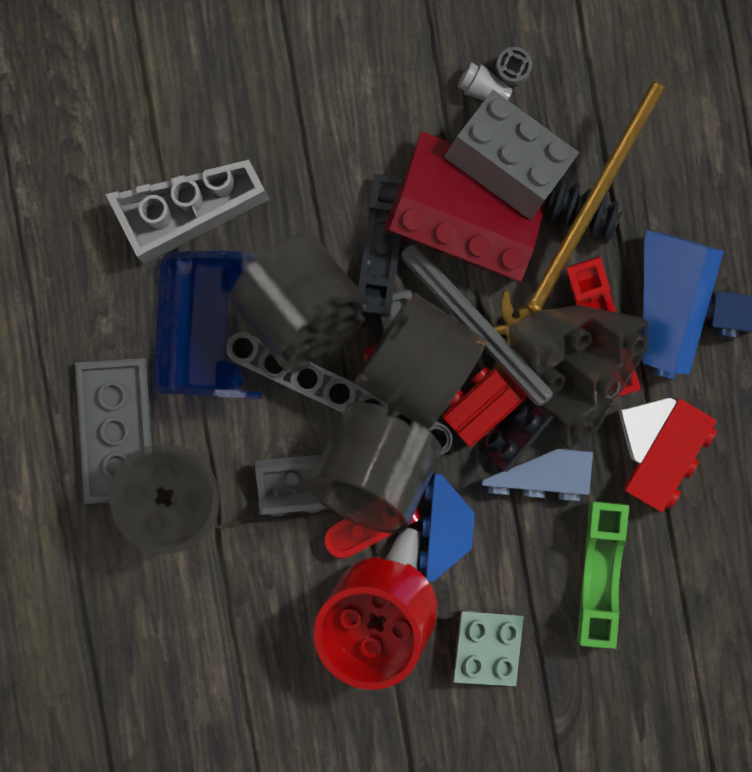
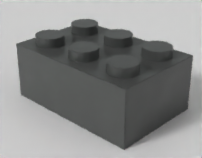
[444,90,580,220]

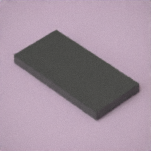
[75,358,156,504]

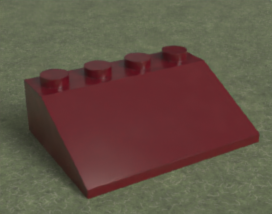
[383,131,548,282]

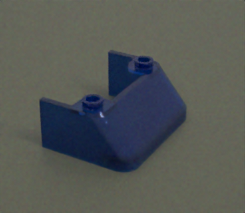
[153,250,270,399]

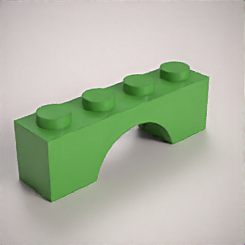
[577,501,629,649]

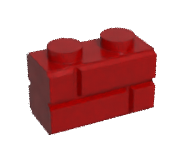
[442,365,527,447]

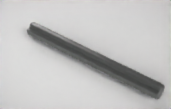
[401,245,553,406]

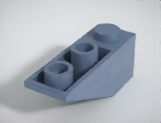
[481,449,593,501]

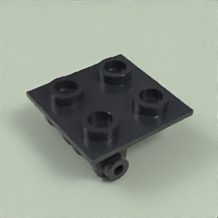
[480,398,554,472]

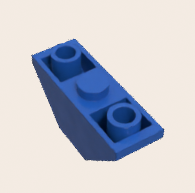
[419,473,475,582]

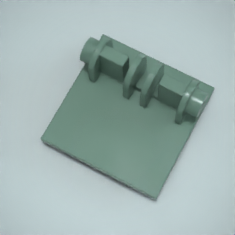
[452,609,524,686]

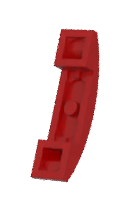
[566,256,641,400]

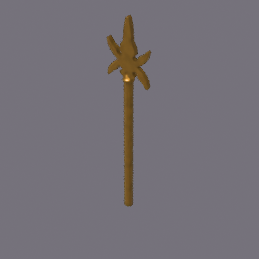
[475,80,665,373]

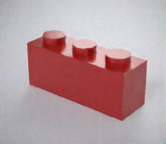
[622,399,717,513]

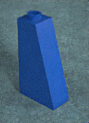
[643,230,724,379]

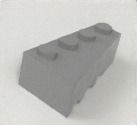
[106,160,270,264]

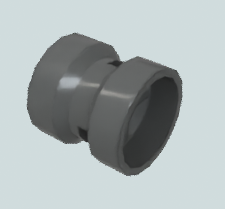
[495,47,532,87]

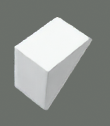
[618,398,677,463]

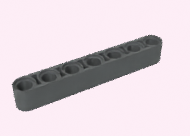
[226,332,453,455]

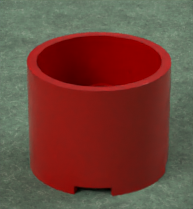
[314,557,438,690]

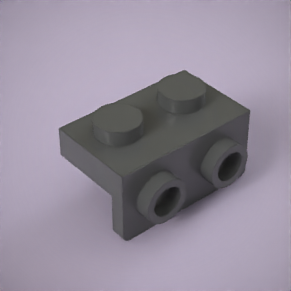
[255,454,330,516]

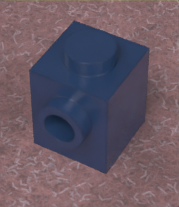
[705,291,752,338]

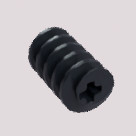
[543,177,623,245]

